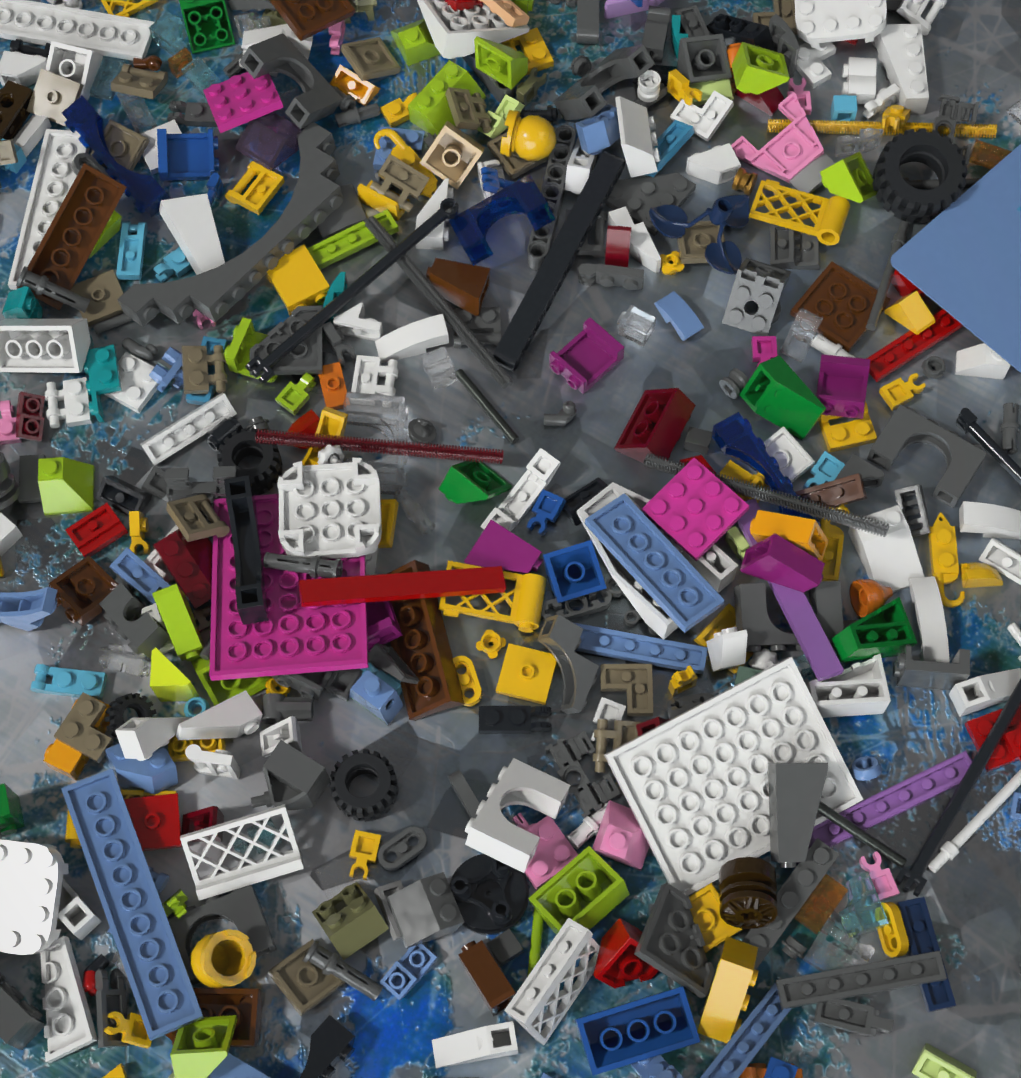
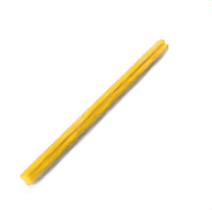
[767,119,997,138]

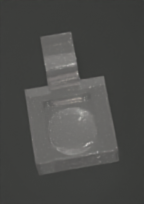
[234,12,271,38]

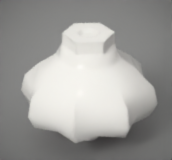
[317,445,345,464]
[748,647,779,671]

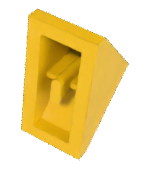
[884,291,935,335]

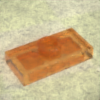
[969,139,1012,169]
[794,874,848,935]

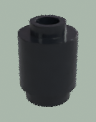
[207,417,243,451]

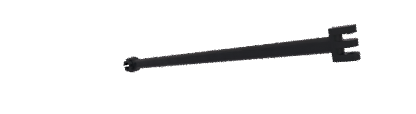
[245,198,459,384]
[956,408,1021,485]
[895,679,1021,897]

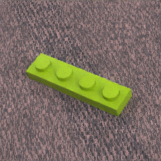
[307,209,399,270]

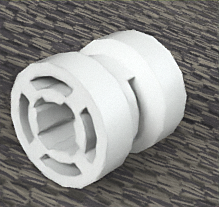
[637,70,661,102]

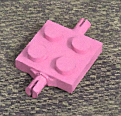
[512,813,578,890]

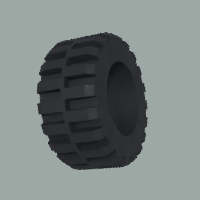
[872,128,967,223]

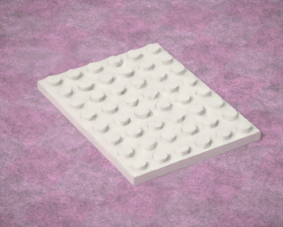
[604,657,863,896]

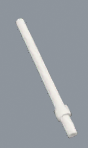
[928,769,1021,873]

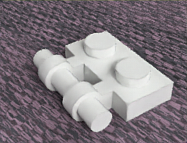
[350,355,399,406]
[45,377,93,428]

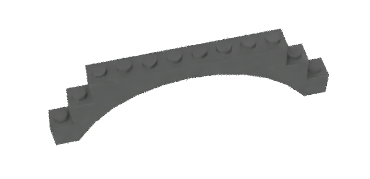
[117,122,344,327]

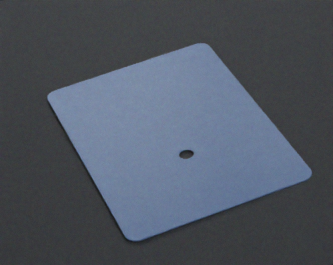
[891,144,1021,373]

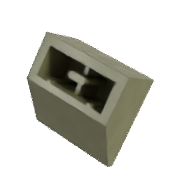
[312,881,389,960]

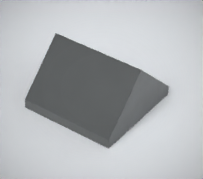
[677,34,732,84]

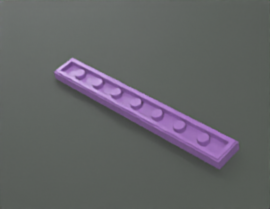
[737,499,844,682]
[796,751,972,865]

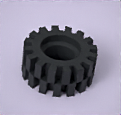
[105,693,157,738]

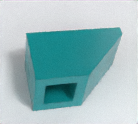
[2,286,43,319]

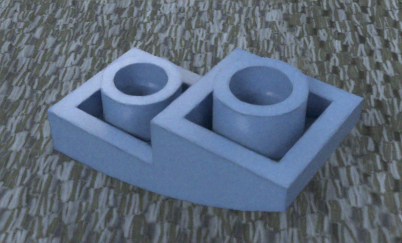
[654,291,704,341]
[380,943,439,1000]

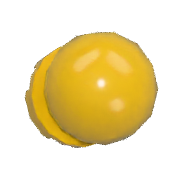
[500,110,556,161]
[190,929,256,988]

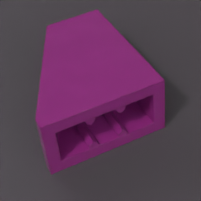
[464,520,544,574]
[740,533,825,593]

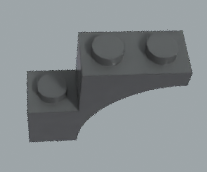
[537,614,599,714]

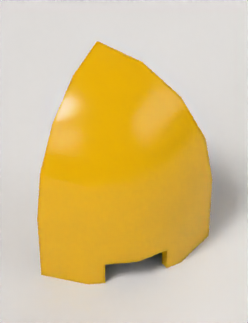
[959,562,1003,588]

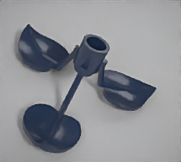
[649,195,750,275]

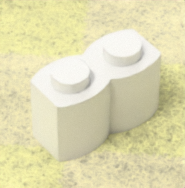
[842,57,876,104]

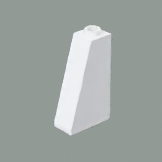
[159,193,225,275]

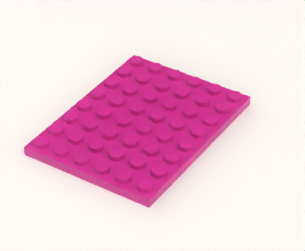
[209,494,369,681]

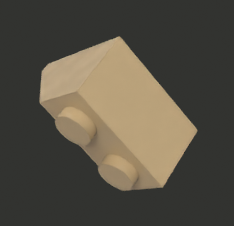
[420,121,485,189]

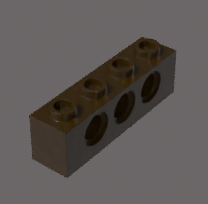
[0,80,33,141]

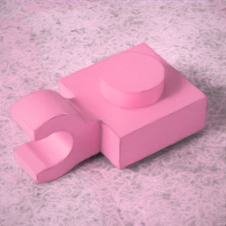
[0,400,22,445]

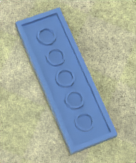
[585,493,725,633]

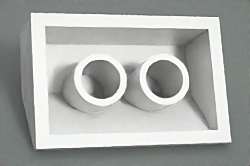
[615,96,660,178]

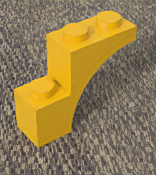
[302,407,348,466]

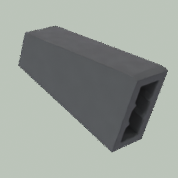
[768,763,828,868]

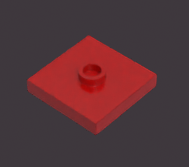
[124,793,182,851]

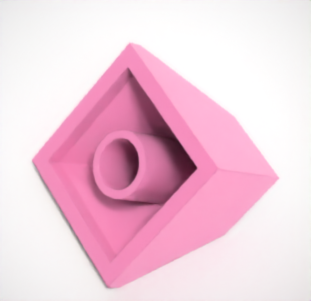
[592,800,649,870]

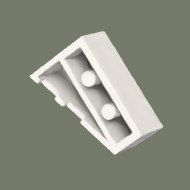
[807,654,891,718]

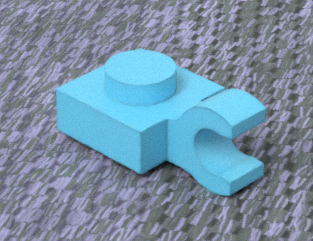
[153,247,192,283]

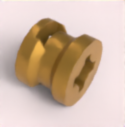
[732,167,758,195]

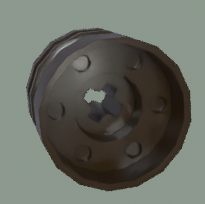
[719,857,778,929]

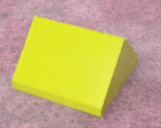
[150,647,200,702]

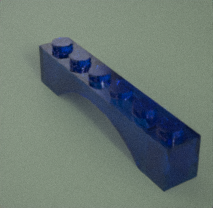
[62,95,172,217]
[712,412,821,528]

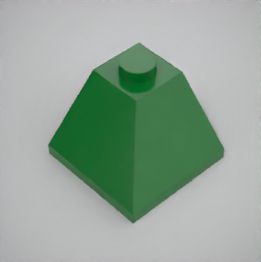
[439,460,512,504]

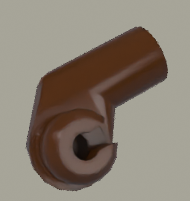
[133,55,162,71]

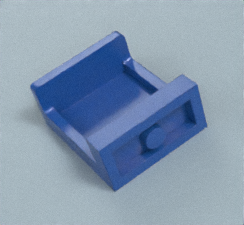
[157,128,220,181]

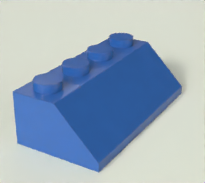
[574,986,701,1076]

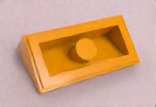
[330,65,380,106]

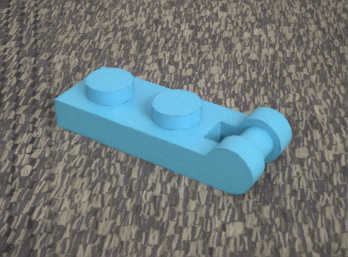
[116,222,148,280]
[30,664,107,700]

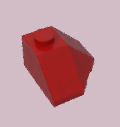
[593,918,659,988]

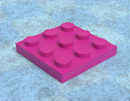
[203,72,284,133]
[641,458,750,562]

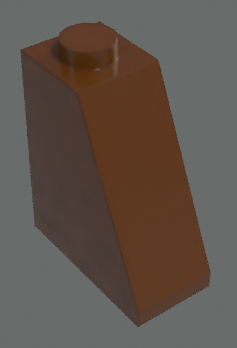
[426,258,490,316]
[458,940,516,1016]

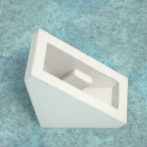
[260,716,302,757]

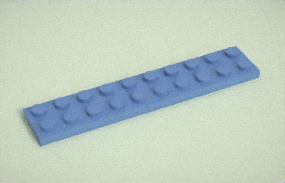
[61,769,204,1041]

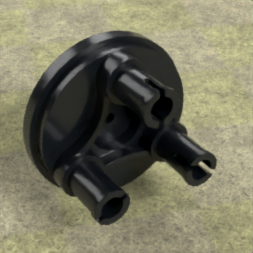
[449,854,529,935]

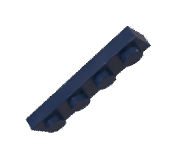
[896,897,956,1013]

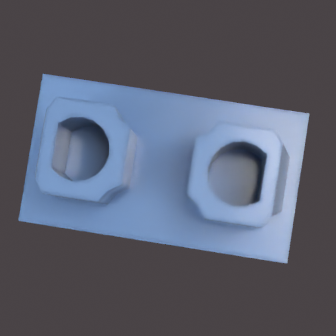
[149,346,183,393]

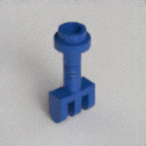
[481,167,530,197]
[206,173,224,206]

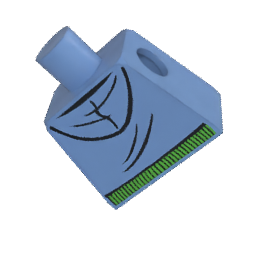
[349,670,404,725]

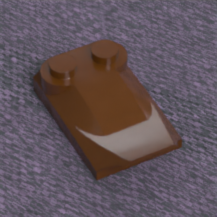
[165,988,262,1048]

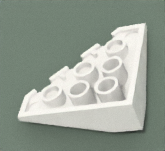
[417,0,530,59]

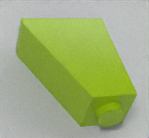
[152,584,204,662]

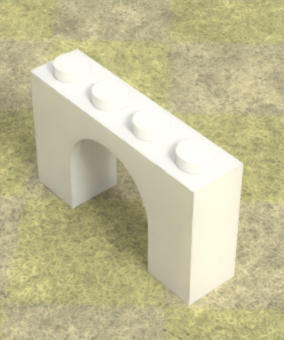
[465,758,571,873]

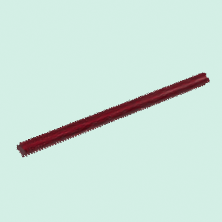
[255,429,504,464]

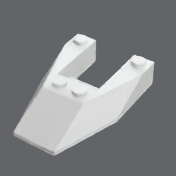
[577,482,738,640]

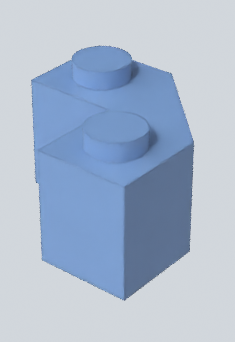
[575,104,620,155]
[105,743,179,795]

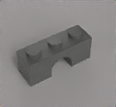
[99,583,170,658]

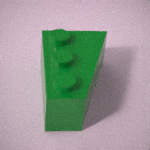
[831,597,917,662]

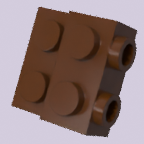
[49,555,119,626]

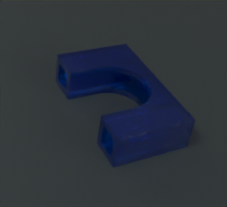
[448,174,556,266]

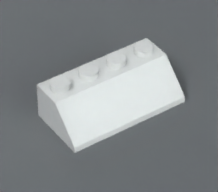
[0,318,91,373]

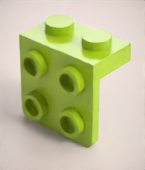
[224,317,278,383]

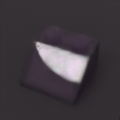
[236,112,301,171]

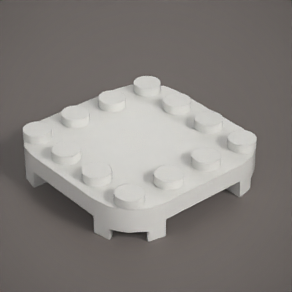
[795,0,887,48]
[277,457,382,559]
[0,839,69,955]

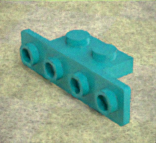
[84,333,122,423]

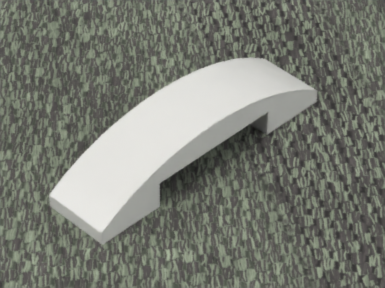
[480,448,561,532]
[908,576,950,663]

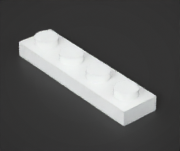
[140,392,237,466]

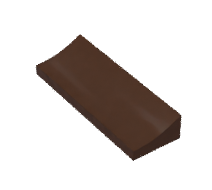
[16,163,127,311]
[387,560,465,721]

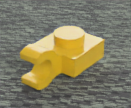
[667,69,702,106]
[380,92,417,128]
[129,511,150,555]

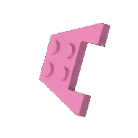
[731,92,824,183]

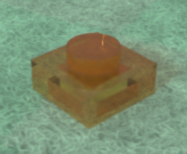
[168,48,195,79]

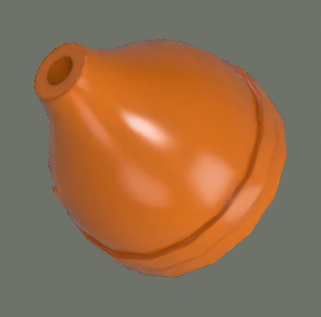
[849,579,893,618]

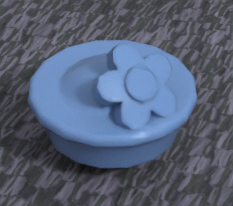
[850,756,882,781]

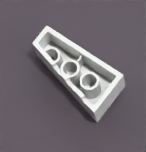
[872,24,929,115]

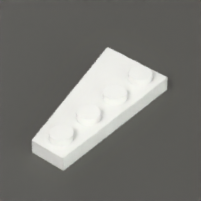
[40,936,98,1063]

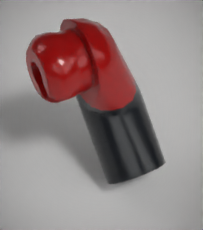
[82,954,110,996]

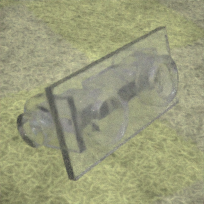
[99,643,151,678]

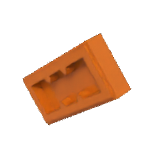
[318,362,351,410]

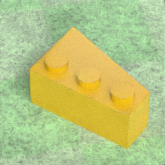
[697,936,759,1043]

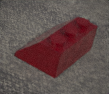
[614,388,696,463]
[153,529,213,610]

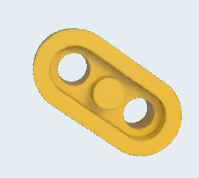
[453,656,482,707]
[874,902,909,957]

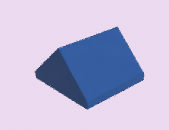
[543,540,607,603]

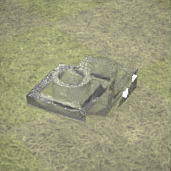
[834,128,883,157]

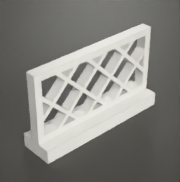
[180,804,304,900]
[504,918,600,1046]

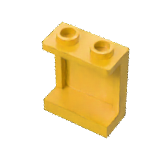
[266,244,330,316]

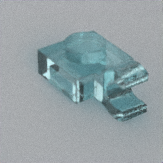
[233,817,283,854]

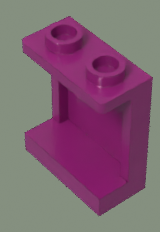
[549,317,624,394]
[815,354,870,419]
[367,601,402,652]

